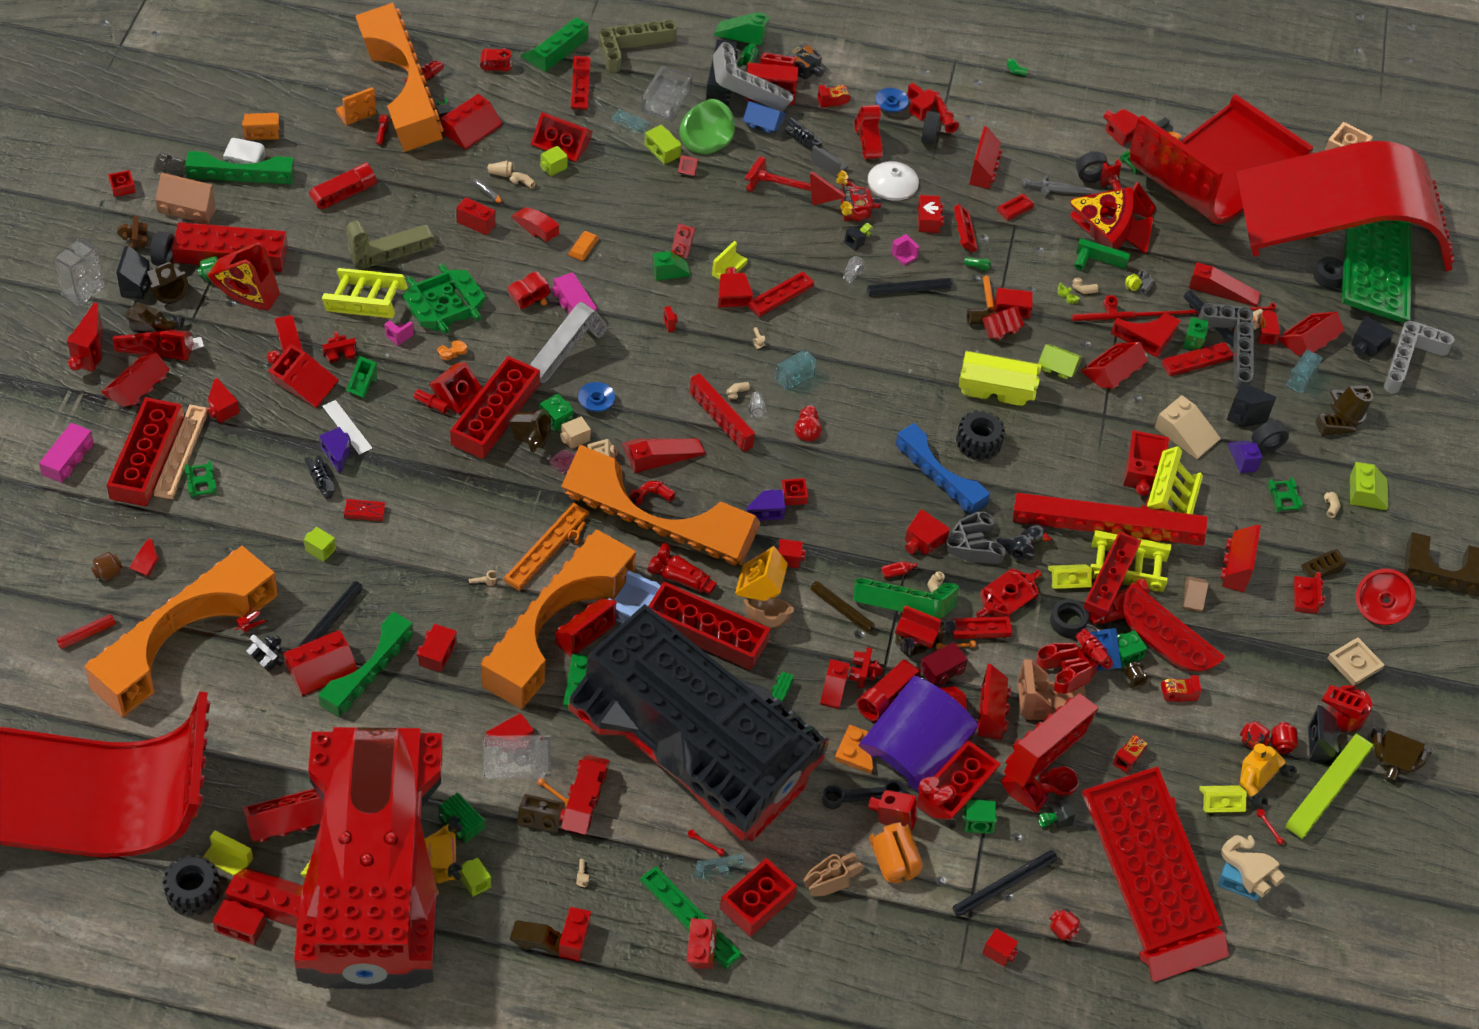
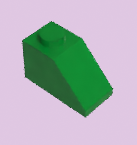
[652,251,690,281]

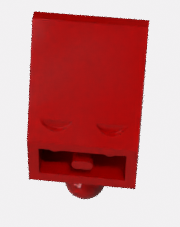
[67,302,103,372]
[267,344,339,409]
[1123,430,1169,497]

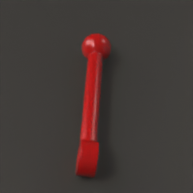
[1256,809,1284,845]
[688,830,725,856]

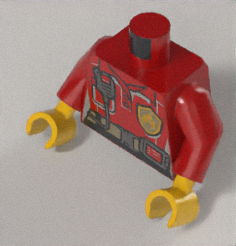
[836,171,881,222]

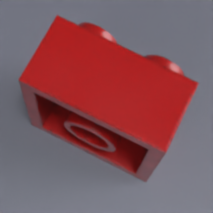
[108,170,136,197]
[781,478,808,506]

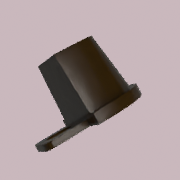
[147,262,189,304]
[1330,385,1373,425]
[510,409,551,453]

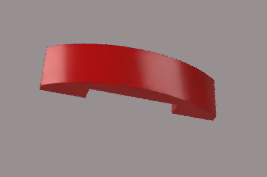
[571,56,591,110]

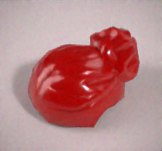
[794,405,822,442]
[1037,766,1079,796]

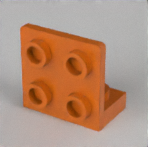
[336,87,376,125]
[242,113,279,140]

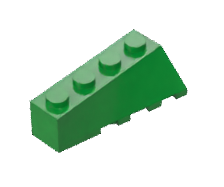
[520,17,589,72]

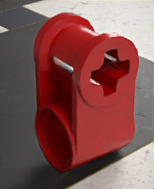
[480,48,512,71]

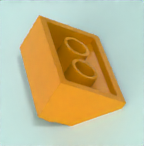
[735,546,788,601]

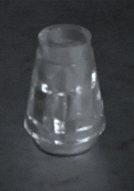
[843,256,865,283]
[748,392,767,419]

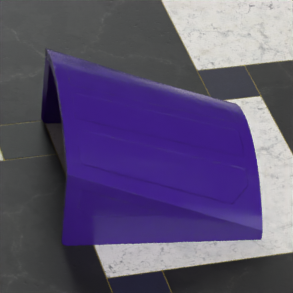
[858,676,979,793]

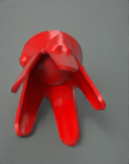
[235,605,266,633]

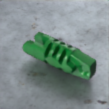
[737,43,759,69]

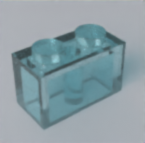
[775,349,817,390]
[1286,350,1323,393]

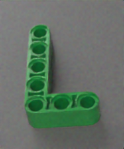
[853,578,959,619]

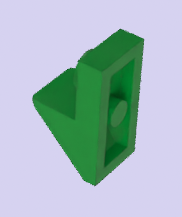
[346,356,377,398]

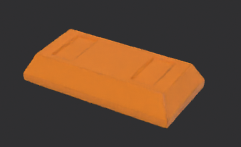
[568,231,599,261]

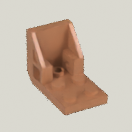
[1017,659,1086,720]

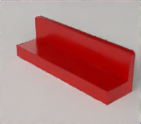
[1139,927,1229,982]

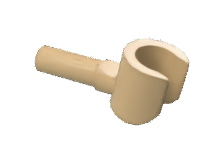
[753,327,765,349]
[469,570,497,586]
[576,859,590,887]

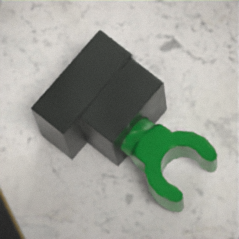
[436,98,455,122]
[1038,799,1076,829]

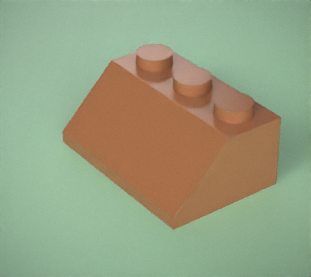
[156,173,216,224]

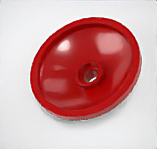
[1356,569,1416,625]

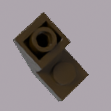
[510,920,562,956]

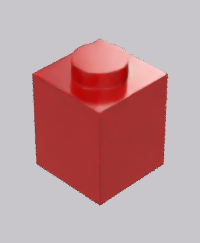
[778,539,806,569]
[982,928,1019,967]

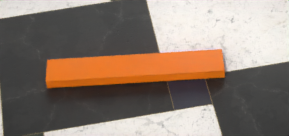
[504,502,589,591]

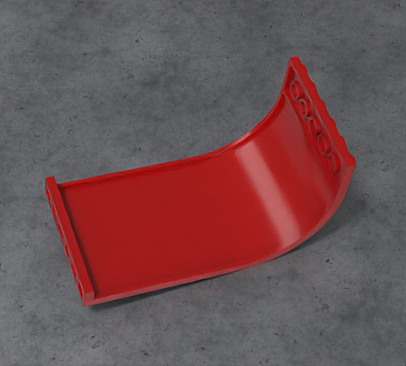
[1130,94,1314,224]
[1237,141,1455,271]
[0,691,211,857]

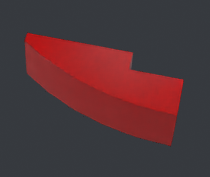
[512,207,560,242]
[274,315,302,353]

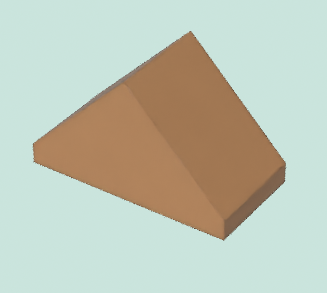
[1183,576,1208,612]

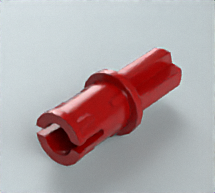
[413,389,450,414]

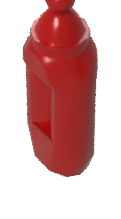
[881,561,918,579]

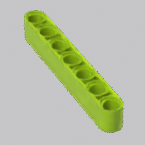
[1285,733,1373,840]

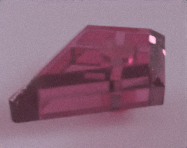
[549,450,576,473]

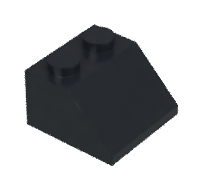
[116,246,153,299]
[1227,382,1277,427]
[1308,705,1341,763]

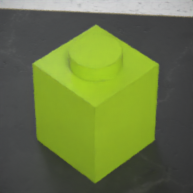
[540,146,568,176]
[304,527,336,562]
[459,858,491,897]

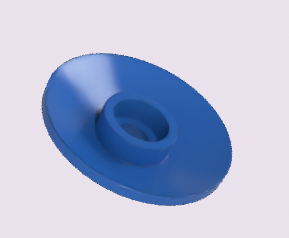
[875,88,908,112]
[578,382,615,412]

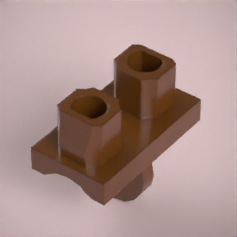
[117,215,148,249]

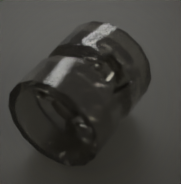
[154,153,186,178]

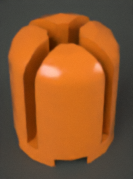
[869,823,923,884]

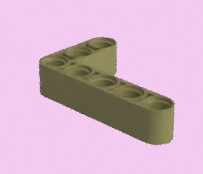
[599,20,677,72]
[346,220,437,269]

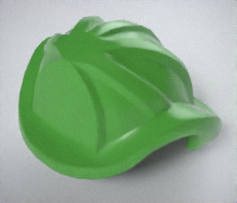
[679,99,735,154]

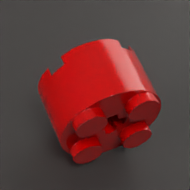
[1326,685,1373,732]

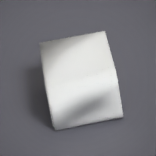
[223,138,266,164]

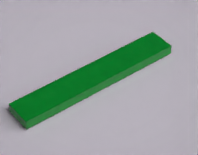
[640,866,742,970]

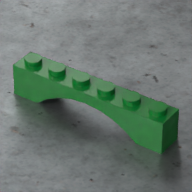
[185,151,295,185]
[318,611,414,717]

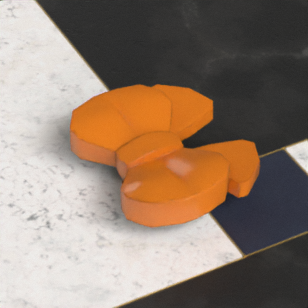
[437,340,468,360]

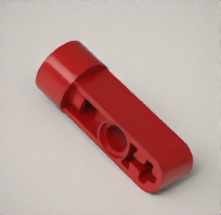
[309,162,377,209]
[856,659,921,721]

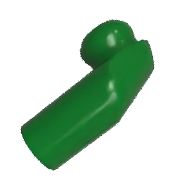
[1006,58,1028,76]
[964,257,991,271]

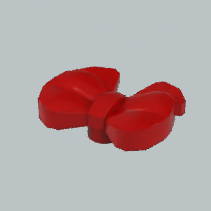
[918,777,953,805]

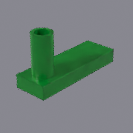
[1074,238,1130,271]

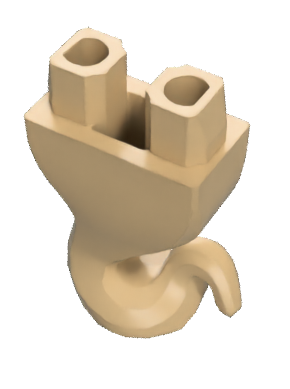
[1221,835,1285,897]

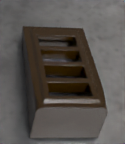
[1315,414,1356,436]
[1301,549,1346,578]

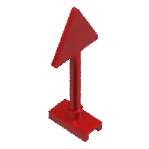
[745,156,846,205]
[1100,159,1153,254]

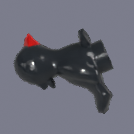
[997,524,1051,560]

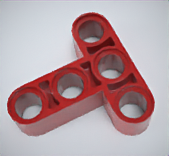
[854,105,882,159]

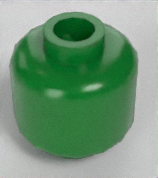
[198,256,219,282]

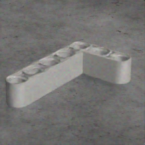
[713,42,793,112]
[530,302,607,383]
[1384,321,1454,393]

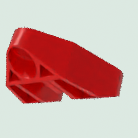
[1036,643,1099,694]

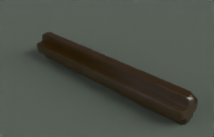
[811,581,875,633]

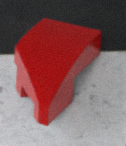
[129,538,159,577]

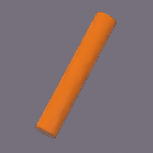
[983,276,995,311]

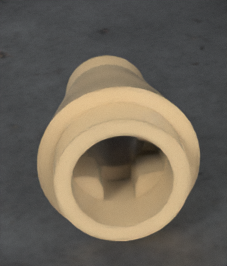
[488,160,514,178]

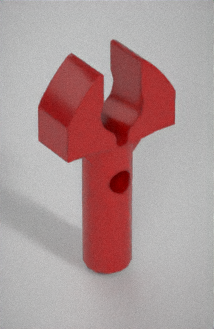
[376,114,389,145]

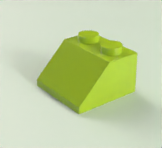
[1038,344,1083,379]
[1350,462,1388,510]

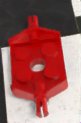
[976,568,1042,617]

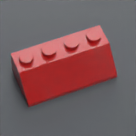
[917,740,1001,819]
[242,788,324,842]
[225,867,303,928]

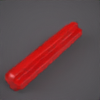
[56,614,116,649]

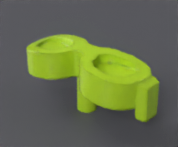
[1057,282,1080,304]

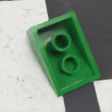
[714,12,770,45]

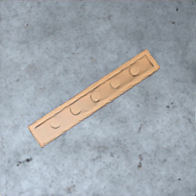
[154,405,208,499]

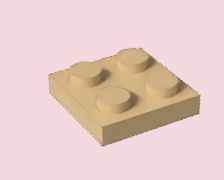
[1327,637,1384,686]

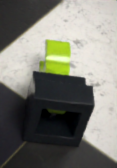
[844,223,873,251]

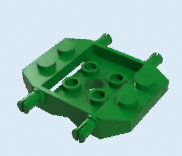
[402,263,485,334]

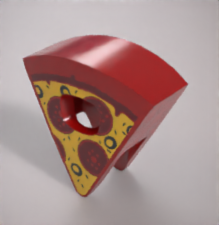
[1070,187,1134,250]
[207,242,280,310]

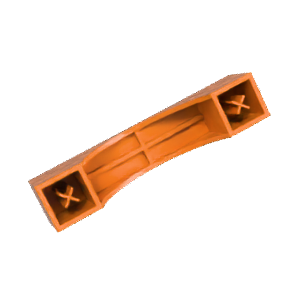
[355,3,444,152]
[561,445,761,566]
[481,529,636,710]
[84,546,278,718]

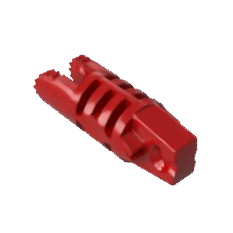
[404,60,444,83]
[1076,629,1113,669]

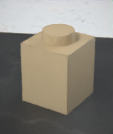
[560,416,591,449]

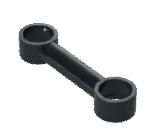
[822,780,905,809]

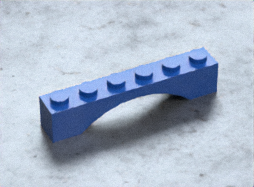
[895,423,990,515]

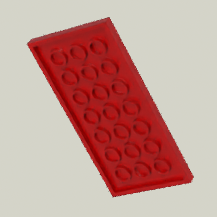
[1082,766,1222,951]

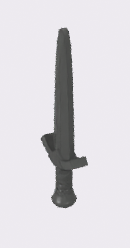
[1021,174,1099,197]

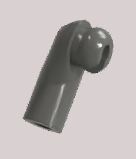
[1138,270,1153,295]

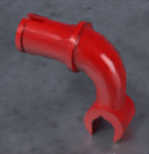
[630,481,676,506]

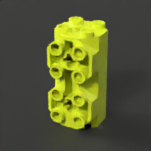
[959,350,1041,405]

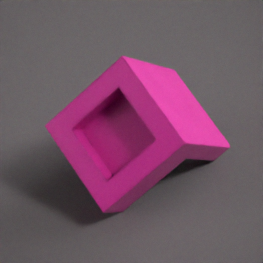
[891,234,919,265]
[384,320,414,346]

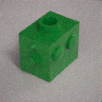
[1182,317,1209,351]
[540,394,574,432]
[1117,630,1147,667]
[962,799,998,834]

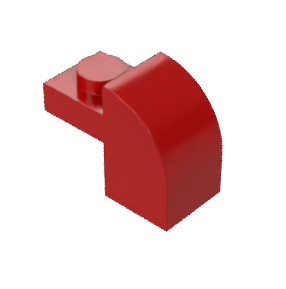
[907,83,934,121]

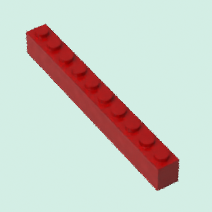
[1013,493,1208,546]

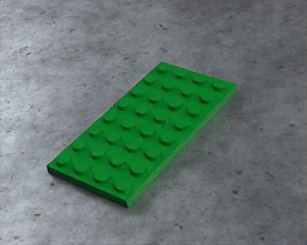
[1342,220,1412,324]

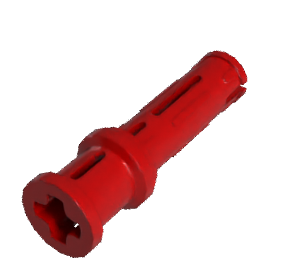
[933,91,959,133]

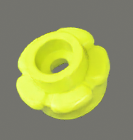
[1125,274,1142,291]

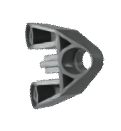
[945,512,1006,564]

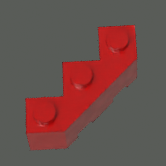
[560,754,610,835]

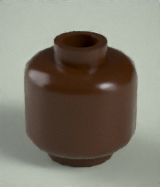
[91,552,123,582]

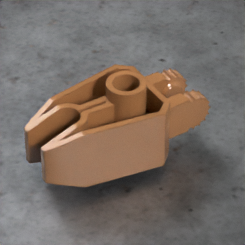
[804,853,864,896]

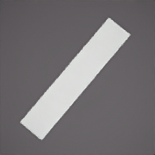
[323,400,372,455]

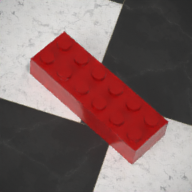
[172,222,288,272]
[450,356,540,459]
[106,397,184,507]
[648,581,771,671]
[1004,693,1099,787]

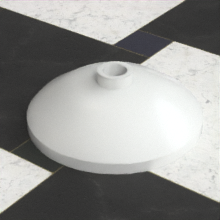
[868,161,919,201]

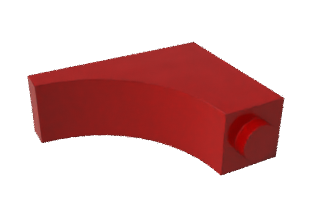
[1111,313,1181,358]

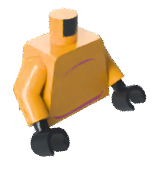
[1240,744,1297,808]
[425,816,463,884]

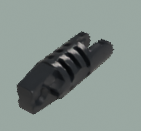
[785,118,822,149]
[304,456,335,498]

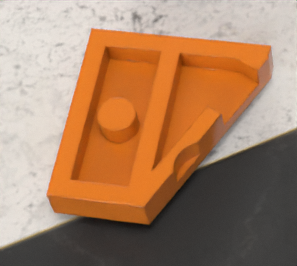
[834,724,873,774]

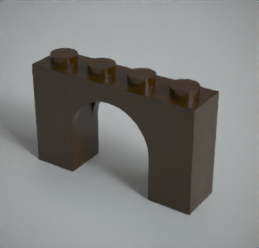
[1404,532,1479,596]

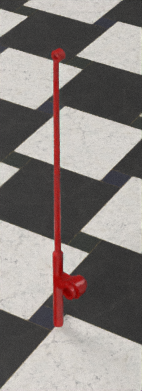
[1072,295,1277,321]

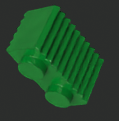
[438,792,485,843]

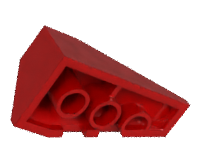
[1189,262,1261,307]
[112,330,194,361]
[622,438,705,473]

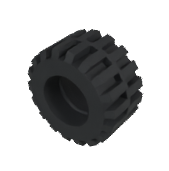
[956,410,1005,460]
[163,855,221,916]

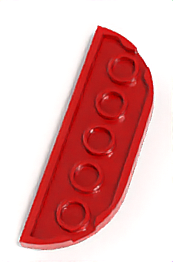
[1123,582,1225,672]

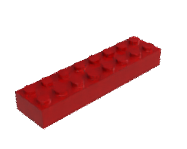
[689,373,755,452]
[1083,531,1142,618]

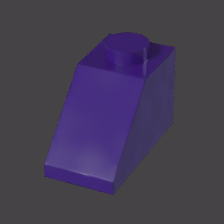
[320,427,351,473]
[1228,440,1263,473]
[746,489,785,521]

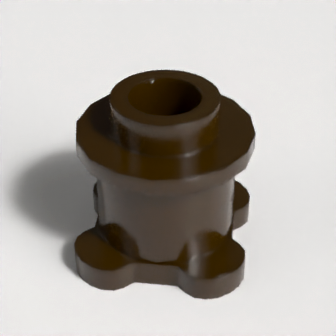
[1124,662,1150,688]

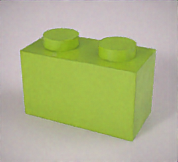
[644,124,682,165]

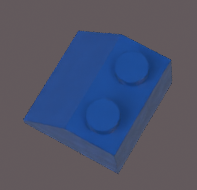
[743,101,786,134]

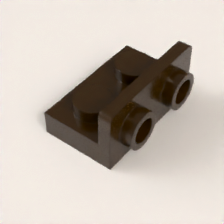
[517,794,565,833]

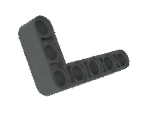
[1198,303,1254,390]

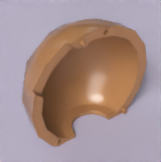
[744,598,794,630]

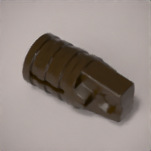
[966,308,997,325]

